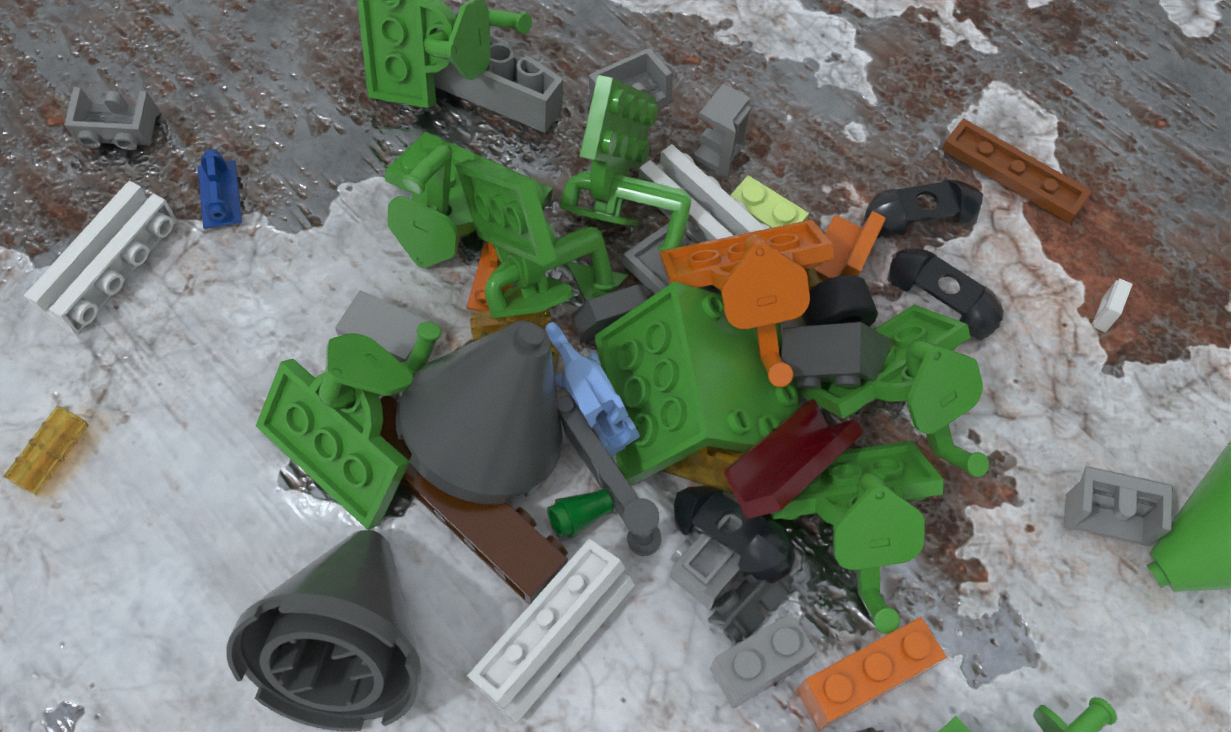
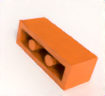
[796,617,947,731]

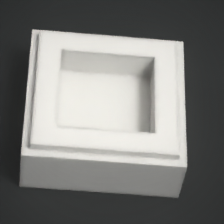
[1092,278,1132,333]

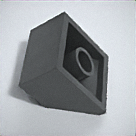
[782,322,891,390]

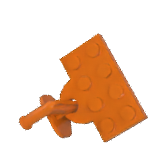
[659,219,834,387]

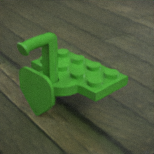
[357,0,532,108]
[560,75,691,251]
[385,132,553,268]
[455,159,616,318]
[793,305,989,477]
[256,322,442,530]
[770,441,944,634]

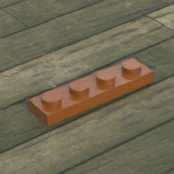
[941,118,1092,224]

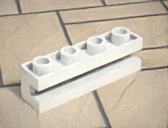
[638,144,770,244]
[24,181,177,335]
[467,538,635,723]

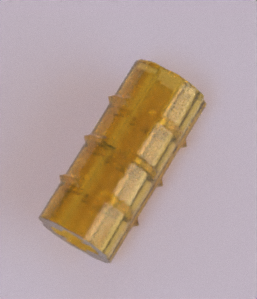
[3,405,89,496]

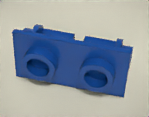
[197,150,242,229]

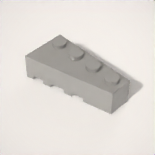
[434,7,563,133]

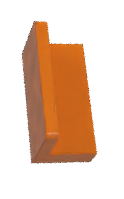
[807,211,886,281]

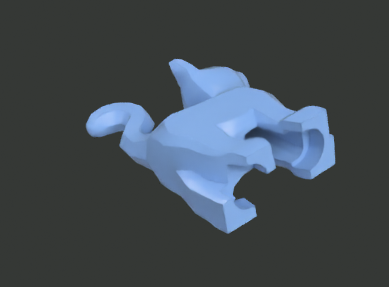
[545,322,640,457]

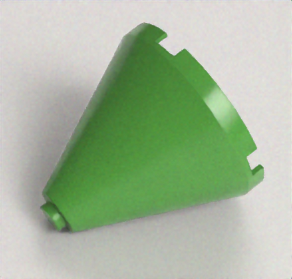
[1146,440,1231,592]

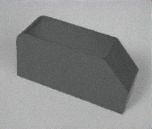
[572,285,647,343]

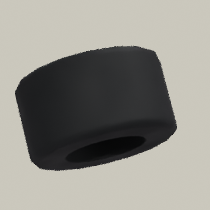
[802,275,878,327]

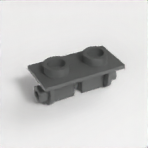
[707,572,794,644]

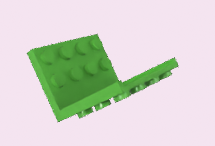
[595,281,799,485]

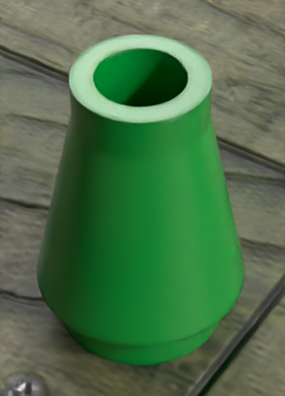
[547,488,613,539]

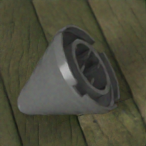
[396,321,563,504]
[226,530,422,732]

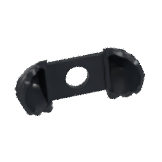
[864,180,983,239]
[887,248,1004,340]
[674,485,795,583]

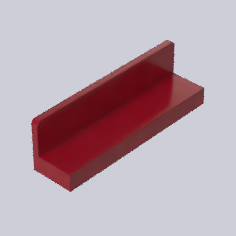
[724,399,864,519]

